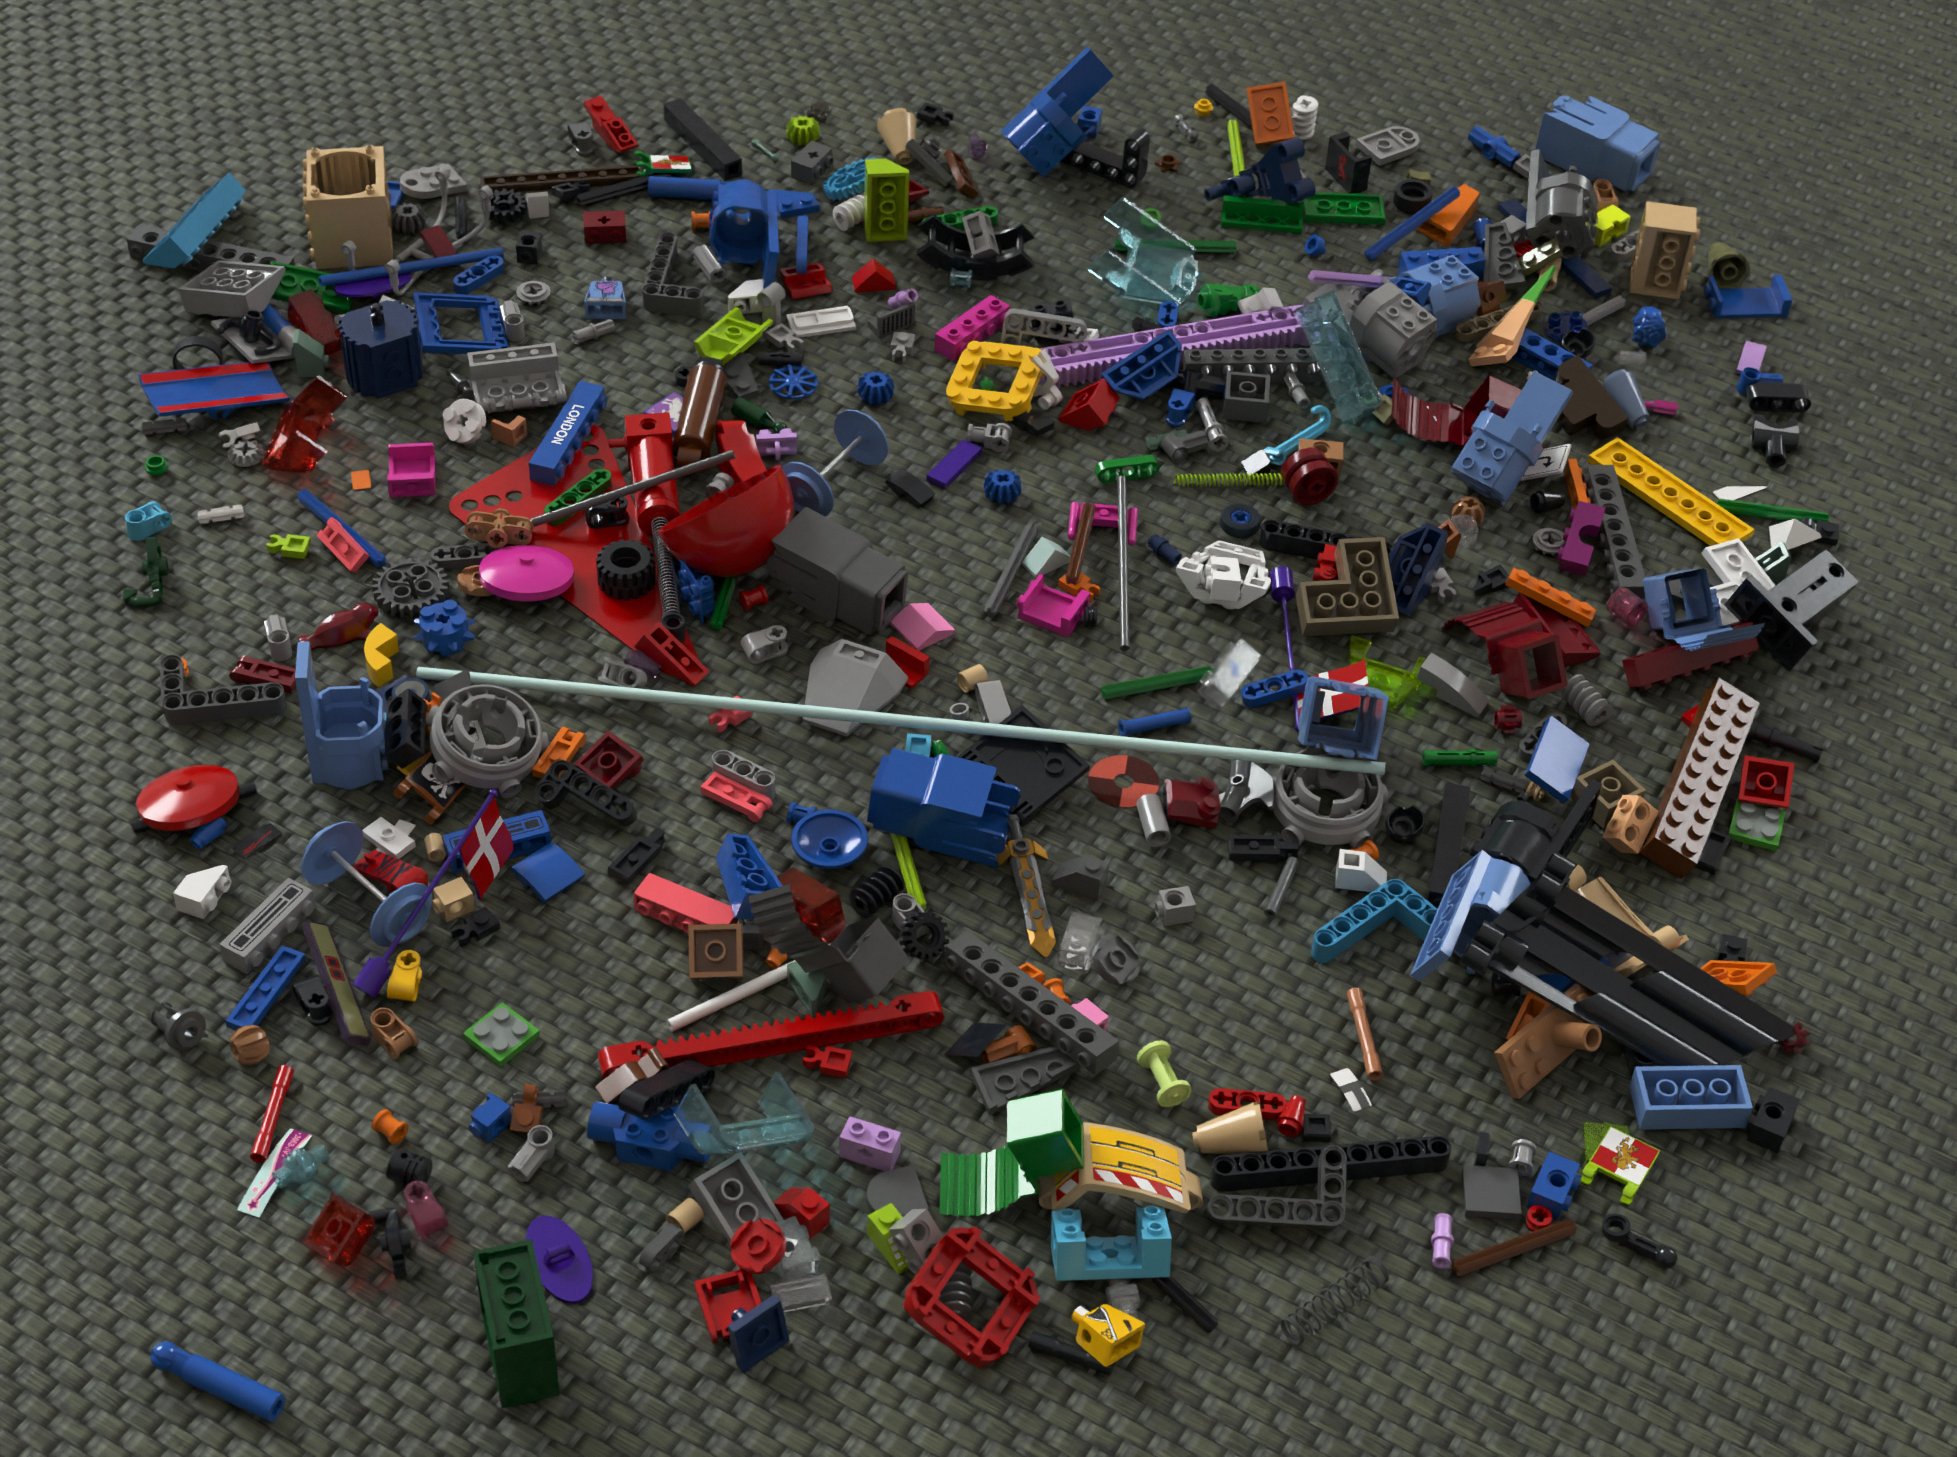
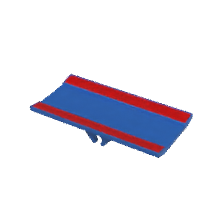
[138,362,290,420]

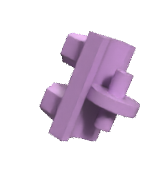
[756,428,797,461]

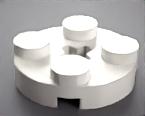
[443,399,486,444]

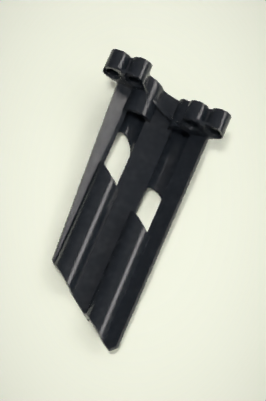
[1460,851,1793,1066]

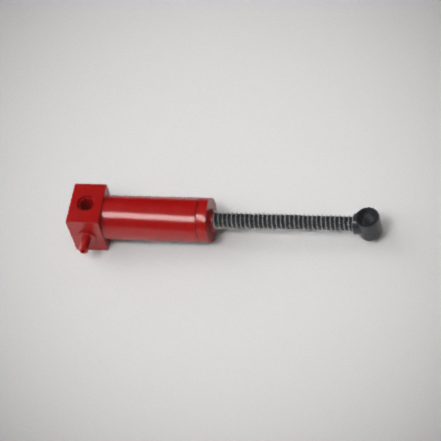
[608,412,686,643]

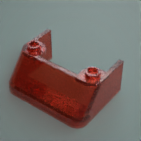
[261,375,348,473]

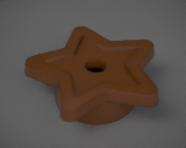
[1155,154,1180,172]

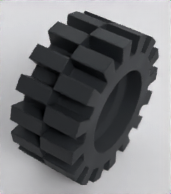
[898,912,950,959]

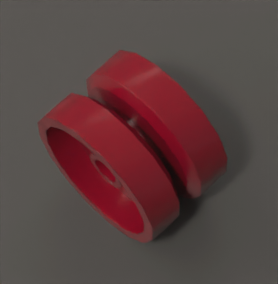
[1281,447,1339,506]

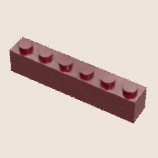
[1622,622,1759,690]

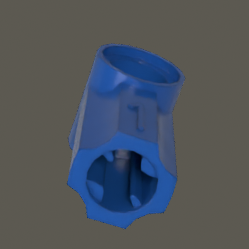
[1736,367,1783,396]

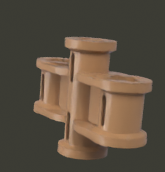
[464,508,534,548]

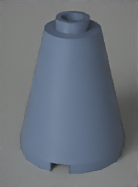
[1602,369,1650,429]

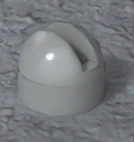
[950,703,970,721]

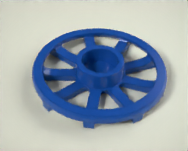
[769,364,818,399]

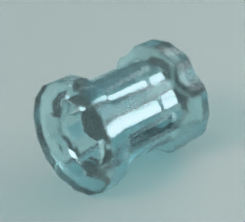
[950,268,973,289]

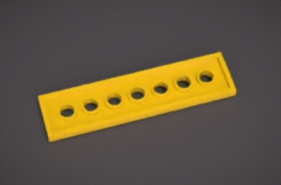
[1587,437,1754,546]

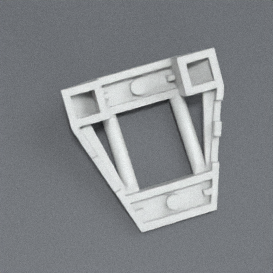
[1176,541,1271,609]

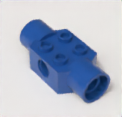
[587,1101,715,1171]

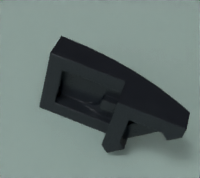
[1473,564,1509,595]

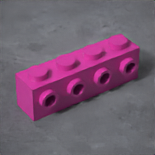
[935,295,1010,361]

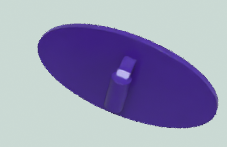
[334,273,411,300]
[526,1216,593,1304]

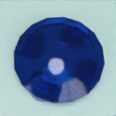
[1545,310,1588,342]

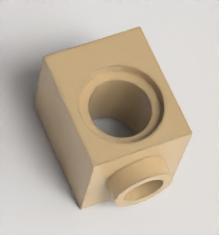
[432,877,475,922]

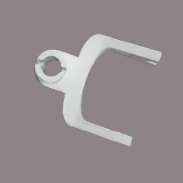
[1010,349,1062,410]

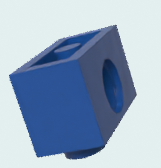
[1526,1152,1582,1220]

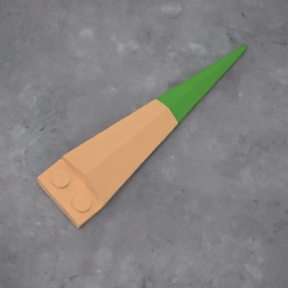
[1468,264,1556,367]

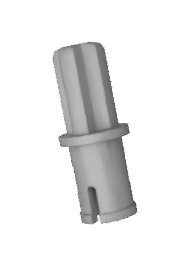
[572,319,615,344]
[1283,372,1311,409]

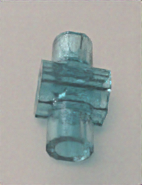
[272,1143,329,1188]

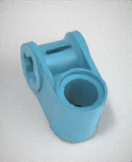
[125,501,172,541]

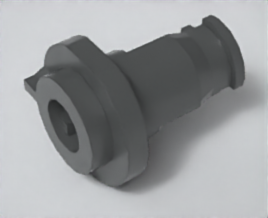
[149,1001,208,1051]

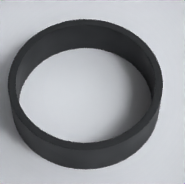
[173,336,223,370]

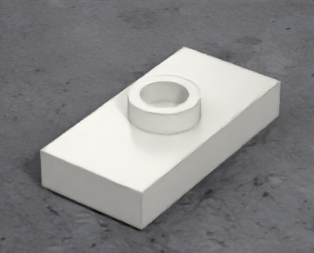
[362,817,416,859]

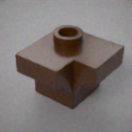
[1477,280,1507,317]

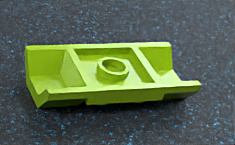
[694,307,773,366]

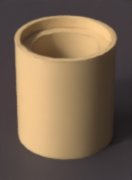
[957,664,988,693]
[666,1198,704,1233]

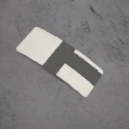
[1330,1068,1372,1112]

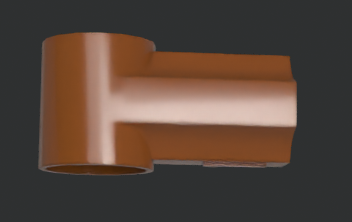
[981,1025,1037,1064]

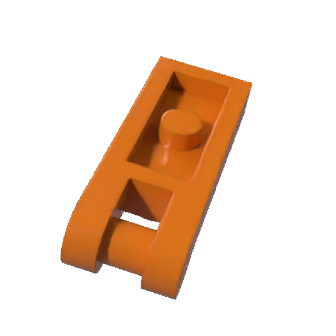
[532,726,587,779]

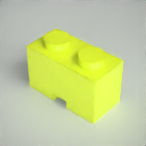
[1595,205,1631,247]

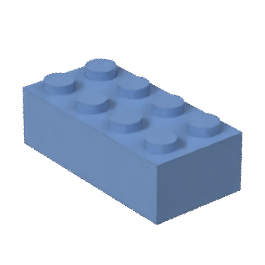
[1629,1065,1753,1130]

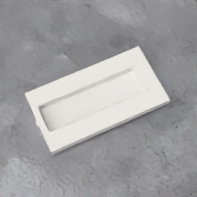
[786,306,856,338]

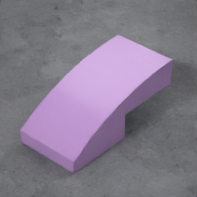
[1736,341,1767,375]

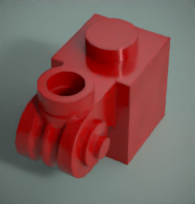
[1313,544,1339,581]

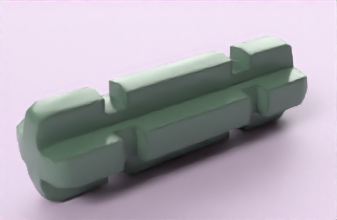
[1146,430,1188,450]

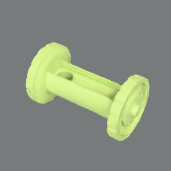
[1137,1041,1192,1107]

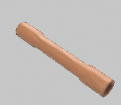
[1346,988,1383,1081]

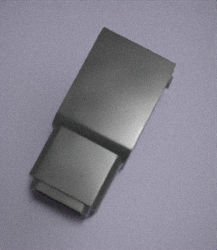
[767,507,908,636]

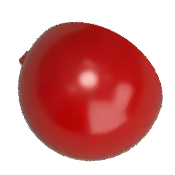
[657,464,794,577]

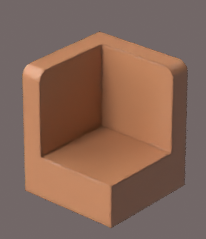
[491,415,527,447]

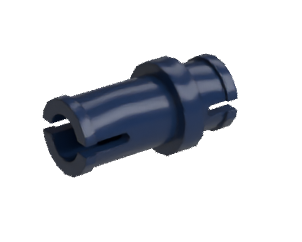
[1148,534,1182,566]

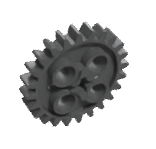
[372,557,450,618]

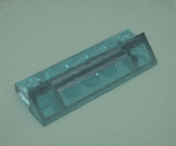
[1294,290,1383,425]

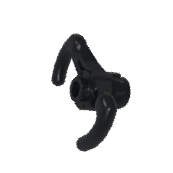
[217,310,282,355]

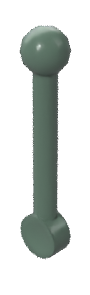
[751,139,779,162]

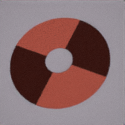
[1088,755,1159,807]

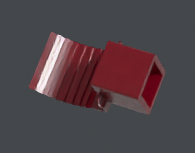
[1391,375,1522,447]
[1441,602,1567,699]

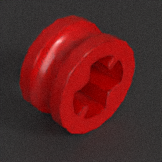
[1525,1205,1552,1232]

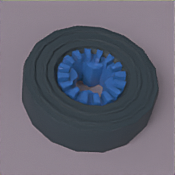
[1220,503,1261,538]

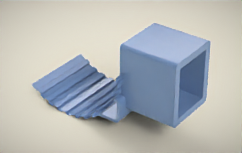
[1643,568,1765,651]

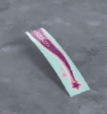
[237,1128,312,1218]

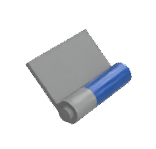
[211,303,296,364]

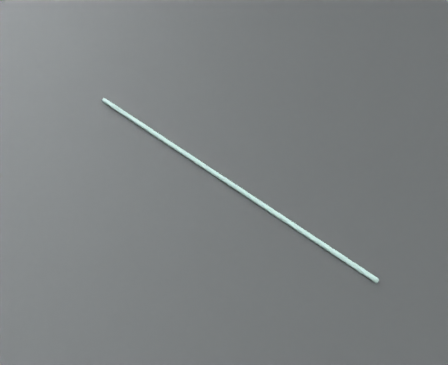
[416,667,1386,775]

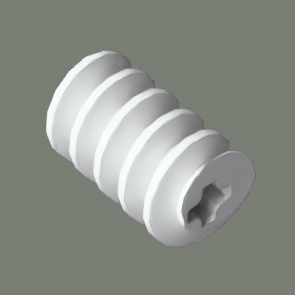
[1292,96,1318,140]
[833,192,865,231]

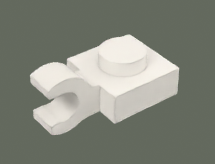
[218,422,260,448]

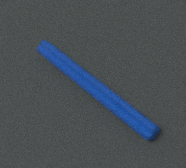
[1364,186,1460,261]
[297,489,386,568]

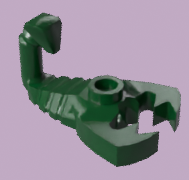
[123,537,169,607]

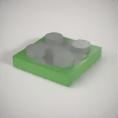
[1728,799,1786,852]
[463,1002,540,1067]

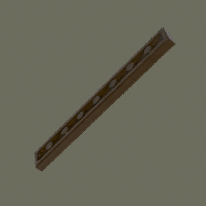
[480,165,643,194]

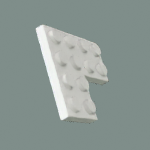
[1701,538,1775,626]

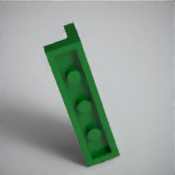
[1221,196,1305,234]

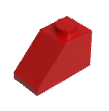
[773,1187,830,1240]

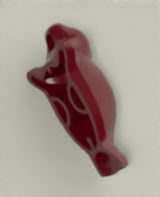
[297,602,379,651]

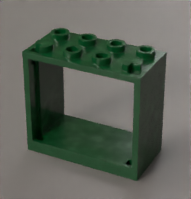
[473,1239,560,1409]

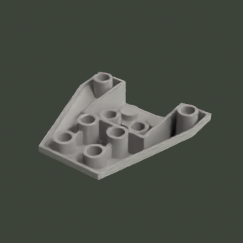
[802,639,908,737]

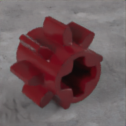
[1494,705,1522,734]
[1777,1021,1811,1054]

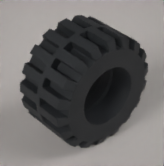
[596,540,656,600]

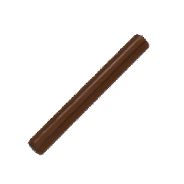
[1066,502,1096,585]
[1451,1219,1577,1276]

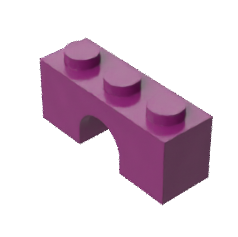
[1557,501,1605,576]

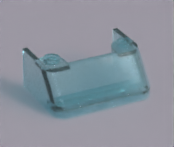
[674,1072,814,1155]

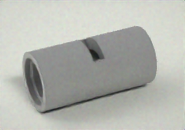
[1136,794,1171,847]

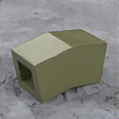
[1404,169,1431,185]

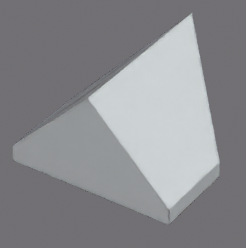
[1769,519,1822,550]

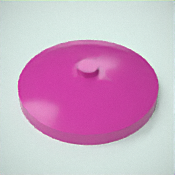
[479,545,574,601]

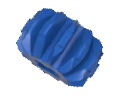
[858,370,894,406]
[984,468,1022,505]

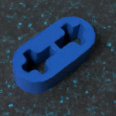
[1157,301,1179,328]

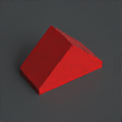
[852,258,896,293]

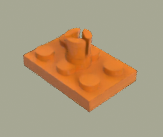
[1246,81,1295,146]
[1700,960,1777,996]

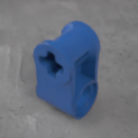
[1166,388,1196,427]

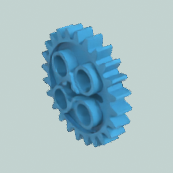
[822,157,879,201]

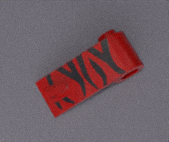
[352,849,428,894]

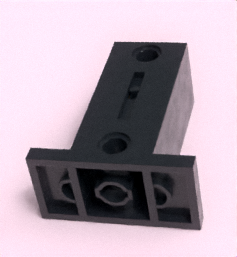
[1724,550,1859,671]

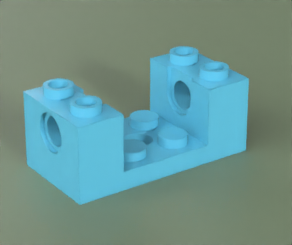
[1051,1206,1172,1281]

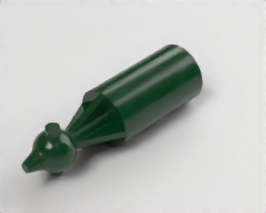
[731,397,787,434]

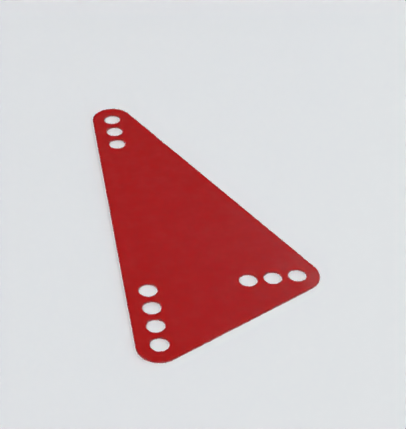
[449,424,698,676]

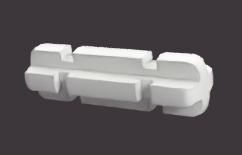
[198,504,244,524]

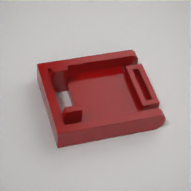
[694,1269,761,1343]

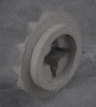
[516,281,550,306]
[227,439,264,467]
[1532,528,1566,556]

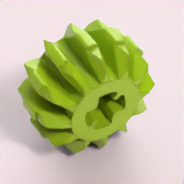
[786,115,820,146]

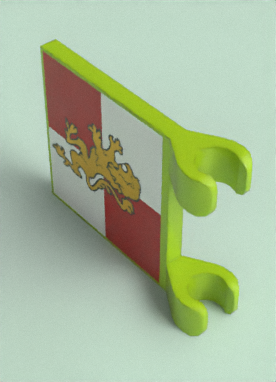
[1580,1126,1660,1206]

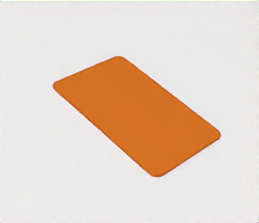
[351,470,371,490]

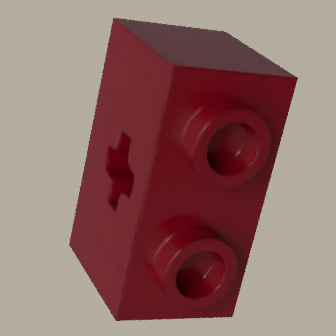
[583,211,626,244]

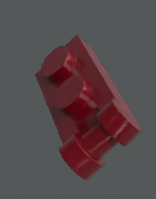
[229,656,296,693]

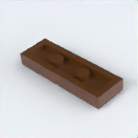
[944,148,979,198]

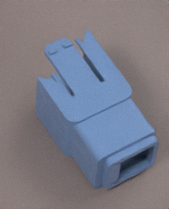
[1535,96,1661,192]
[1298,676,1389,761]

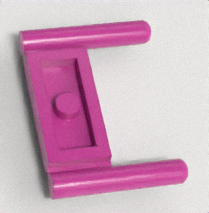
[1068,502,1138,546]

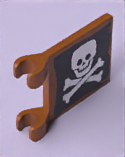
[393,750,467,825]

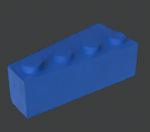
[1397,247,1486,280]
[716,833,783,919]

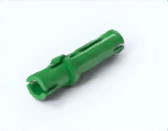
[1422,749,1498,768]

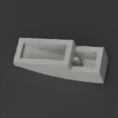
[1417,653,1489,718]

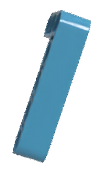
[1311,879,1438,963]

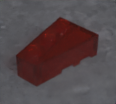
[287,289,342,355]
[777,867,847,944]

